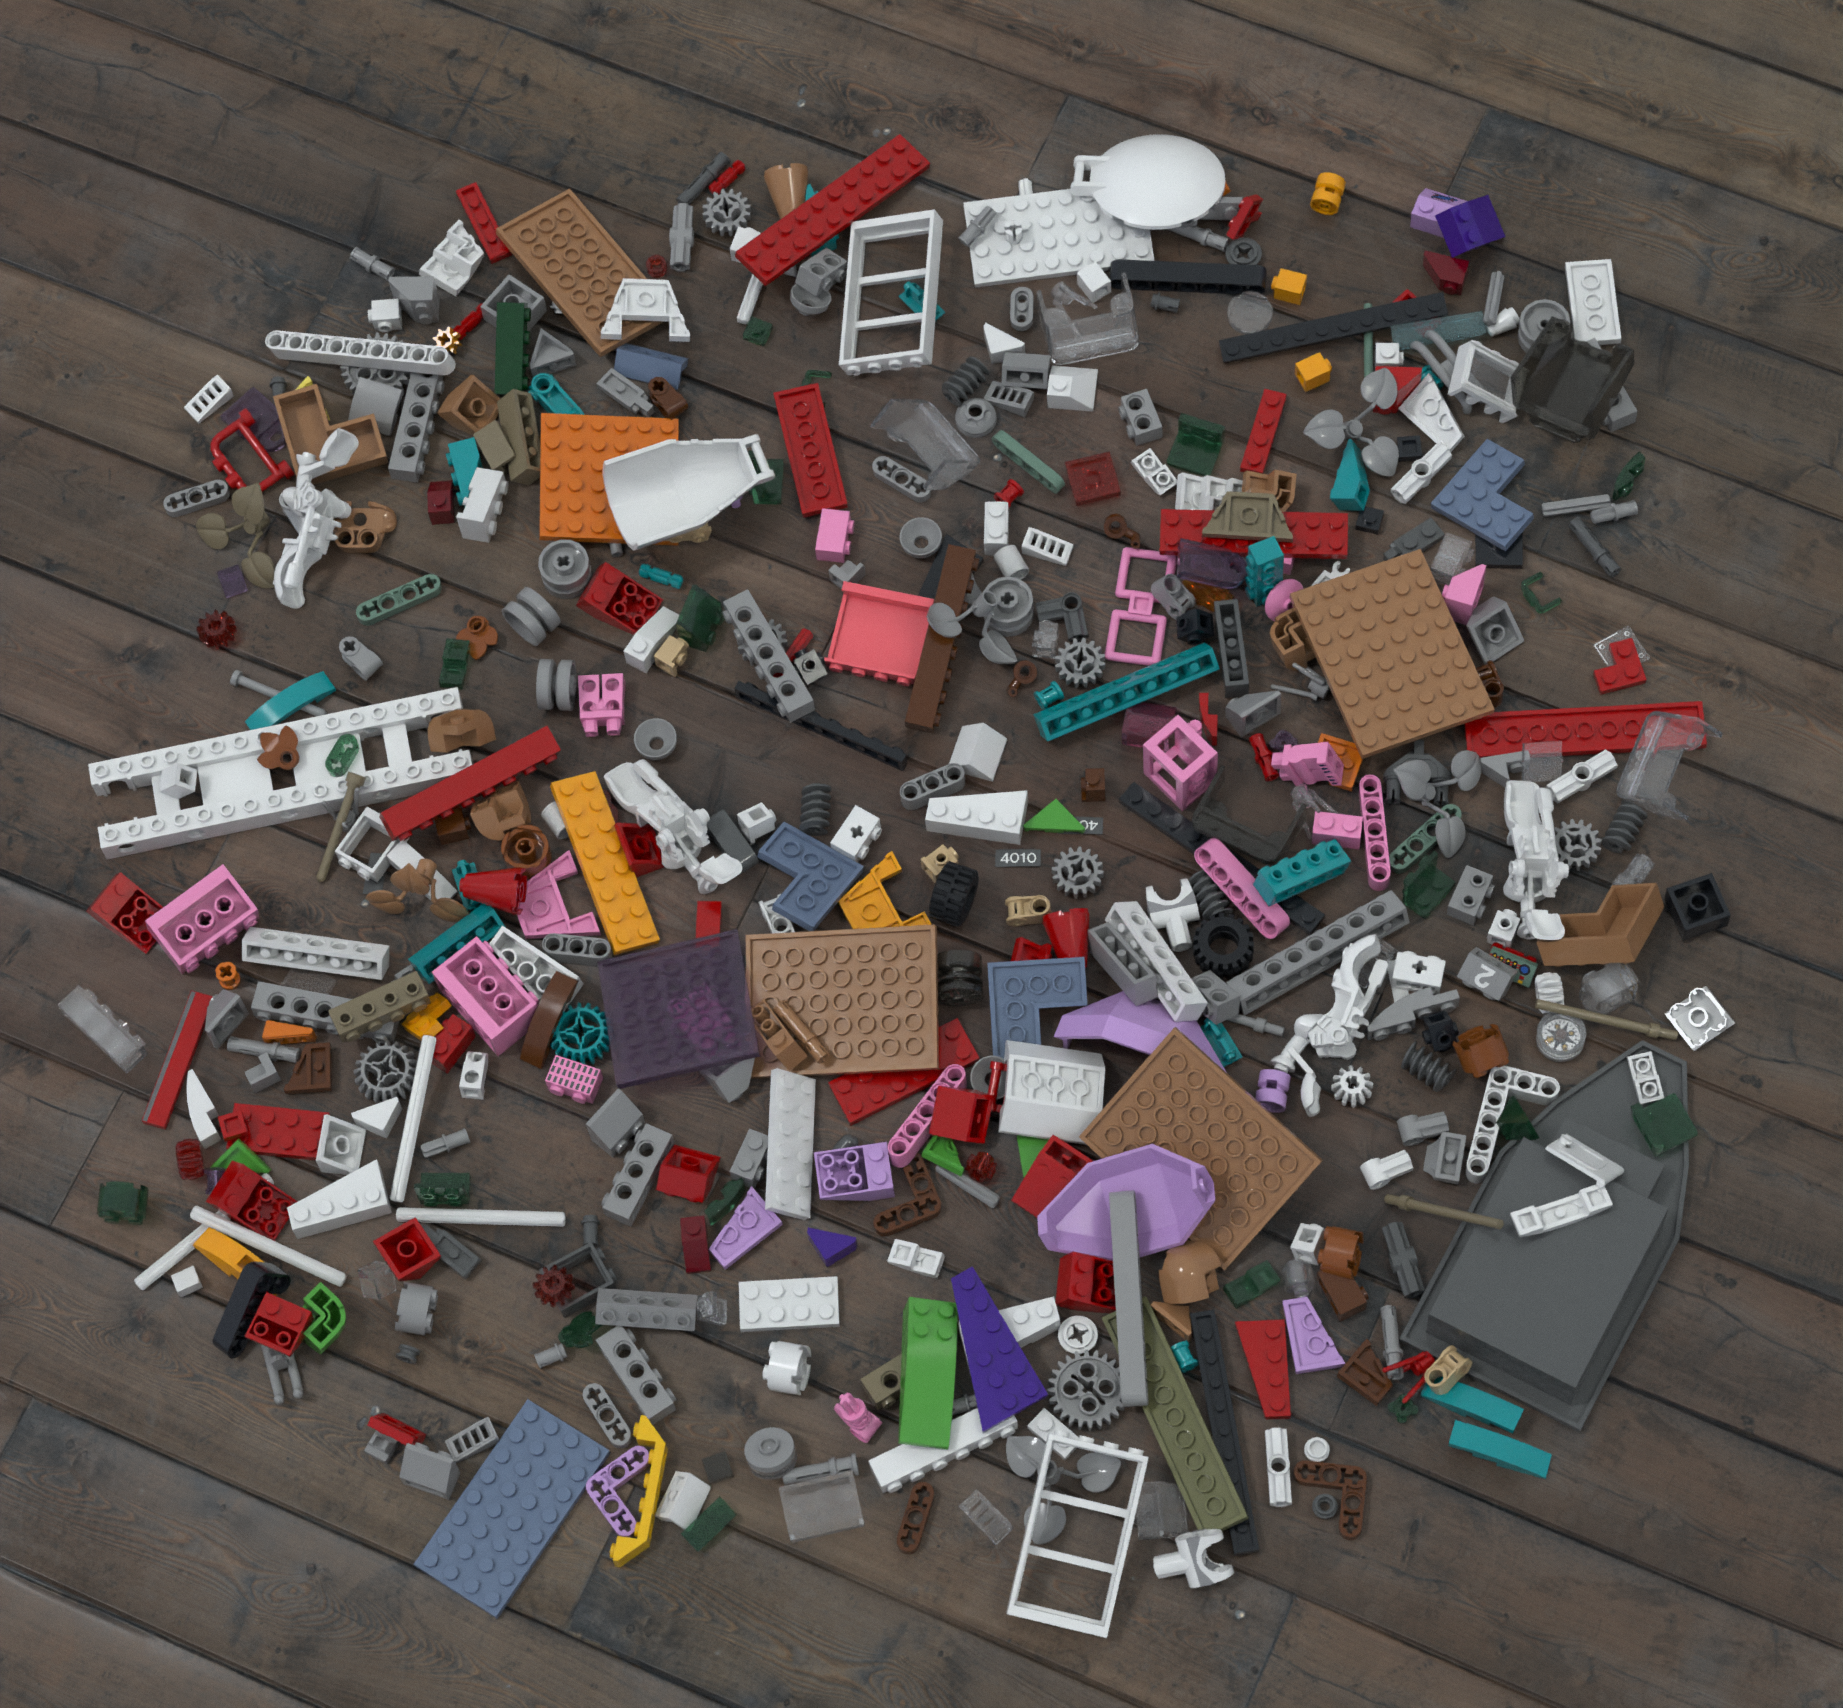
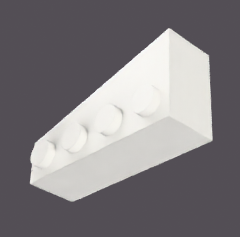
[925,791,1028,845]
[489,926,584,1011]
[287,1159,392,1239]
[957,1297,1060,1376]

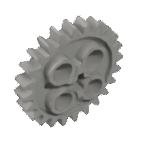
[340,332,411,395]
[1048,1349,1125,1431]

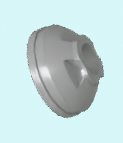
[790,284,831,316]
[955,398,997,438]
[900,517,942,558]
[634,718,677,760]
[970,1056,1006,1100]

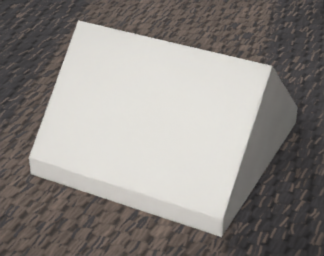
[949,723,1007,782]
[316,1114,366,1175]

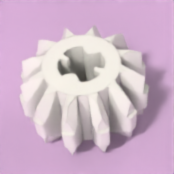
[1535,972,1564,1014]
[1331,1065,1373,1108]

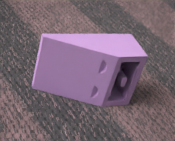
[814,1142,895,1201]

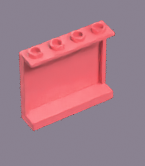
[824,581,934,686]

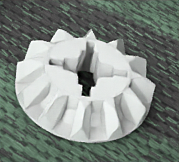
[1058,1316,1098,1354]

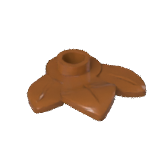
[454,616,498,660]
[257,725,300,770]

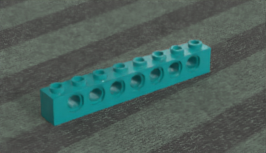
[1033,642,1220,741]

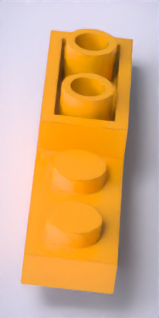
[192,1227,278,1296]

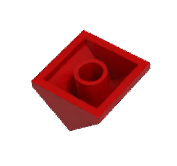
[614,823,664,878]
[373,1217,441,1282]

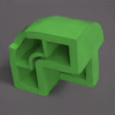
[302,1282,346,1354]

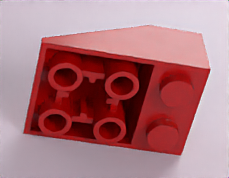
[575,562,663,635]
[86,872,163,954]
[1011,1134,1093,1218]
[206,1161,298,1241]
[1055,1251,1116,1314]

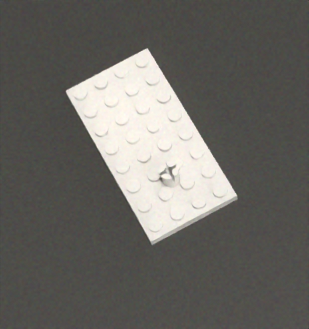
[963,189,1154,288]

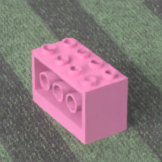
[145,864,259,974]
[432,936,539,1056]

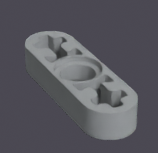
[872,456,931,503]
[163,480,230,517]
[583,1383,632,1449]

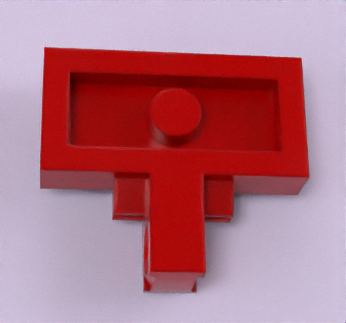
[1226,194,1263,240]

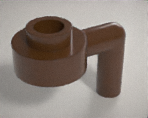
[1104,514,1140,549]
[1006,660,1037,697]

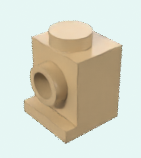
[654,635,689,677]
[921,844,959,883]

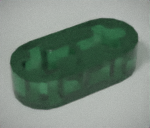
[325,734,359,777]

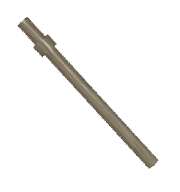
[1535,999,1678,1041]
[1384,1194,1504,1229]

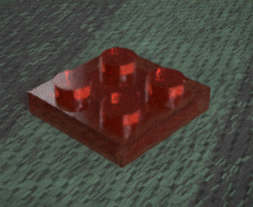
[1065,452,1121,506]

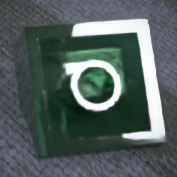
[676,584,724,652]

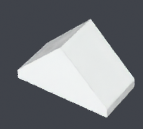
[983,323,1025,365]
[351,1097,402,1139]

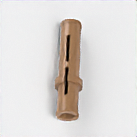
[773,1000,830,1064]

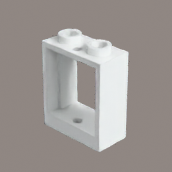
[335,807,410,883]

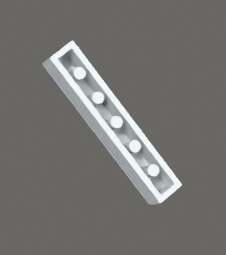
[869,1408,1018,1493]

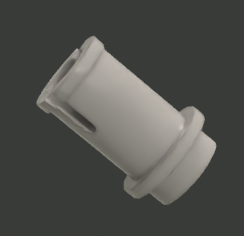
[534,1343,568,1369]

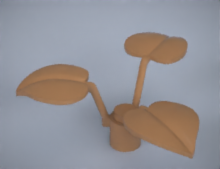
[365,859,470,922]

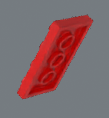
[226,1103,331,1161]

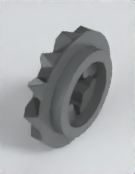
[1225,237,1262,265]

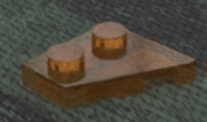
[1181,564,1234,612]

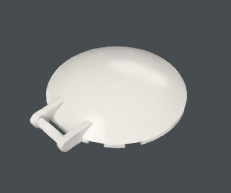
[1070,135,1225,230]

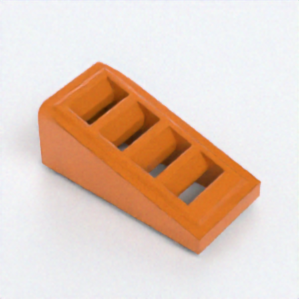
[262,1020,317,1044]

